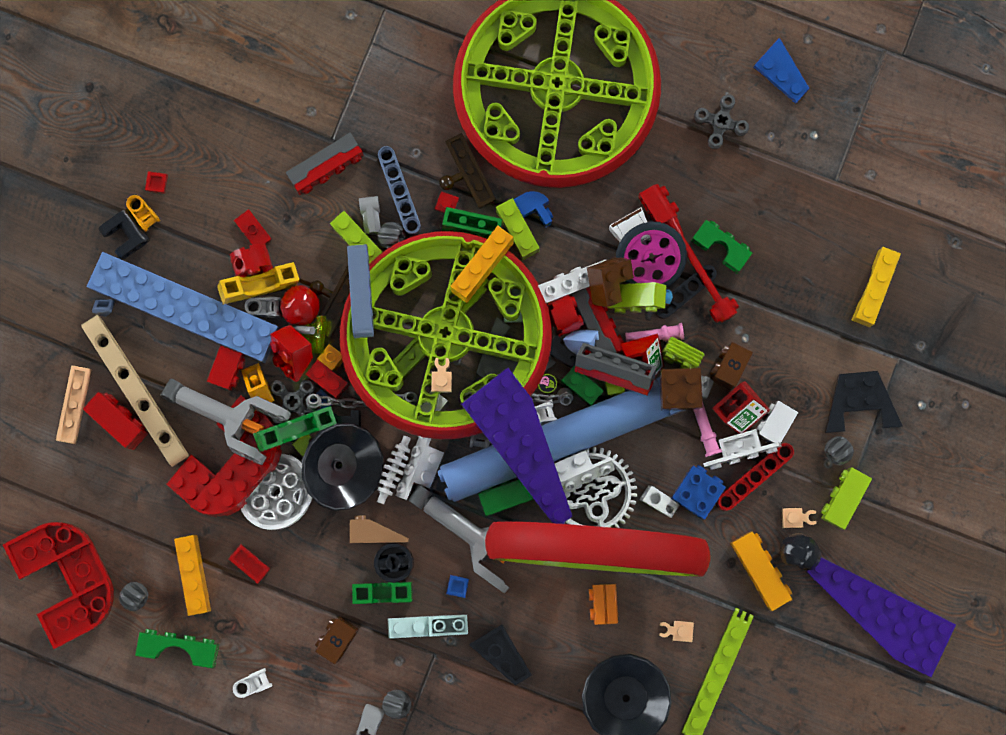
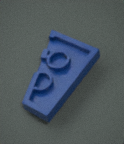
[754,38,809,104]

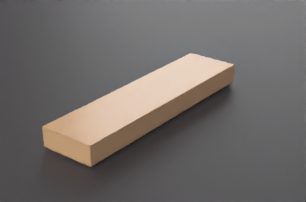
[56,366,92,444]

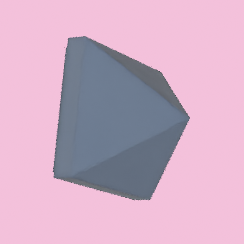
[92,299,115,317]

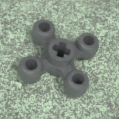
[694,94,749,150]
[270,379,316,425]

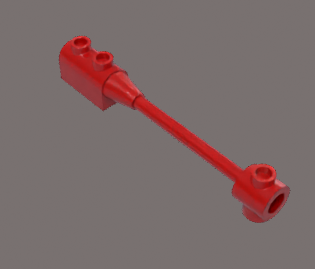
[638,184,739,323]

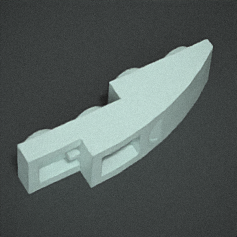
[388,615,468,638]

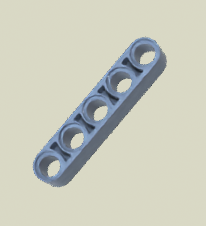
[378,146,421,237]
[347,244,374,339]

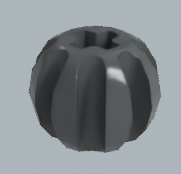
[378,222,406,249]
[824,436,854,465]
[119,582,149,611]
[382,690,411,719]

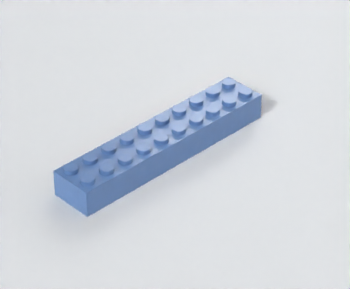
[86,252,280,364]

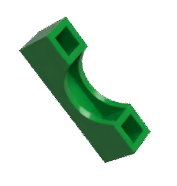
[253,406,337,452]
[135,629,219,668]

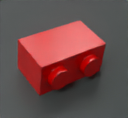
[207,345,246,391]
[305,359,349,399]

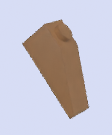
[350,516,409,543]

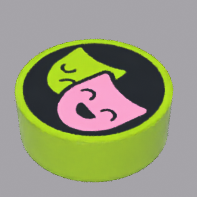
[538,374,557,394]

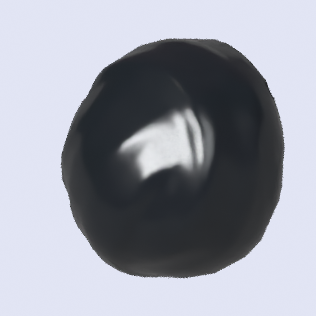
[780,533,821,571]

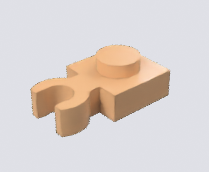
[431,358,452,393]
[782,508,817,528]
[659,621,694,642]

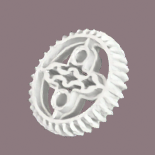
[558,447,637,528]

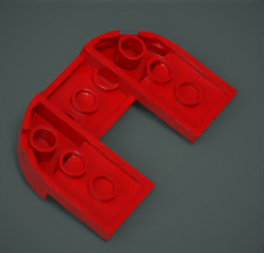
[166,395,282,517]
[3,522,114,649]

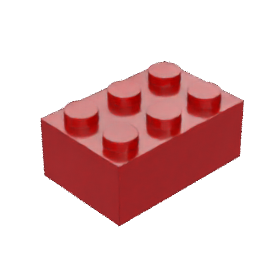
[83,392,149,450]

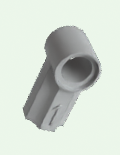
[359,196,381,235]

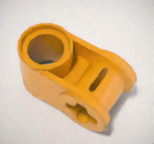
[126,195,161,232]

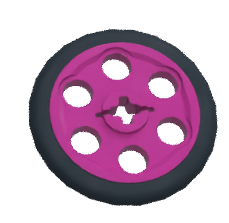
[616,222,687,288]

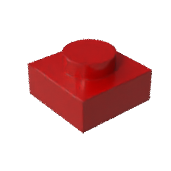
[145,171,168,194]
[435,191,459,214]

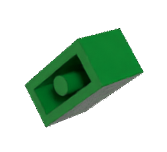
[561,366,604,406]

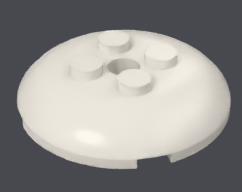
[241,454,312,530]

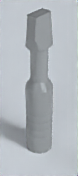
[282,326,315,334]

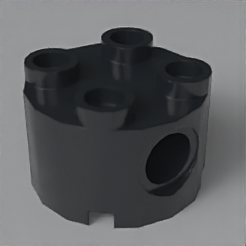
[374,544,414,582]

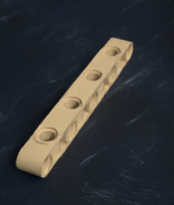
[81,315,189,467]

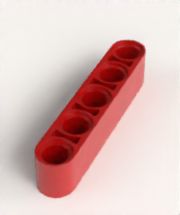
[716,443,794,511]

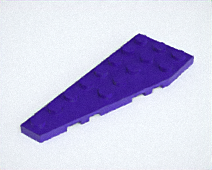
[461,368,572,524]
[806,557,956,677]

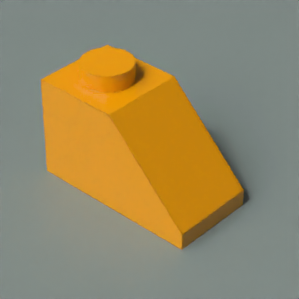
[241,363,274,402]

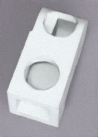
[639,485,679,518]

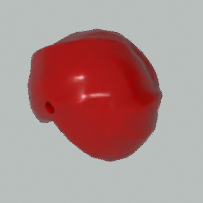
[280,285,320,326]

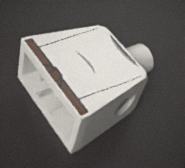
[609,208,651,252]

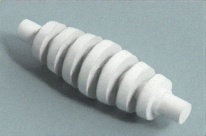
[377,436,411,504]

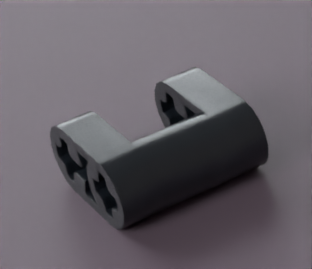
[99,209,150,260]

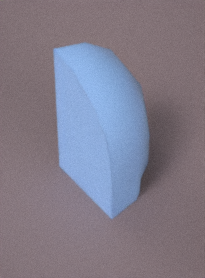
[563,330,599,354]

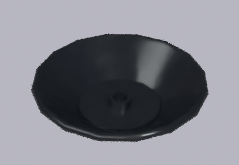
[302,423,383,511]
[582,654,672,735]

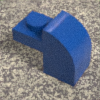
[513,191,553,228]

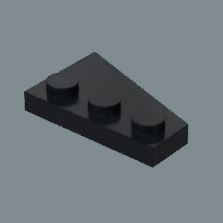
[469,625,532,685]

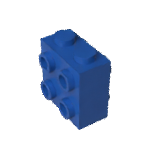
[671,465,726,520]

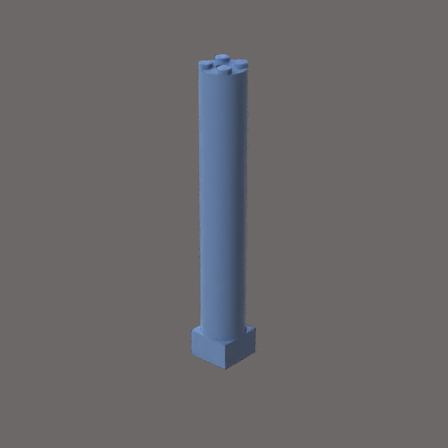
[437,377,685,502]

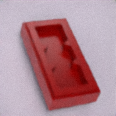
[234,209,272,245]
[228,544,271,584]

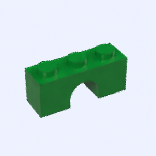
[691,220,753,274]
[352,582,413,604]

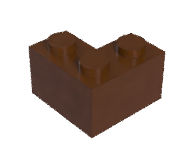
[587,257,634,307]

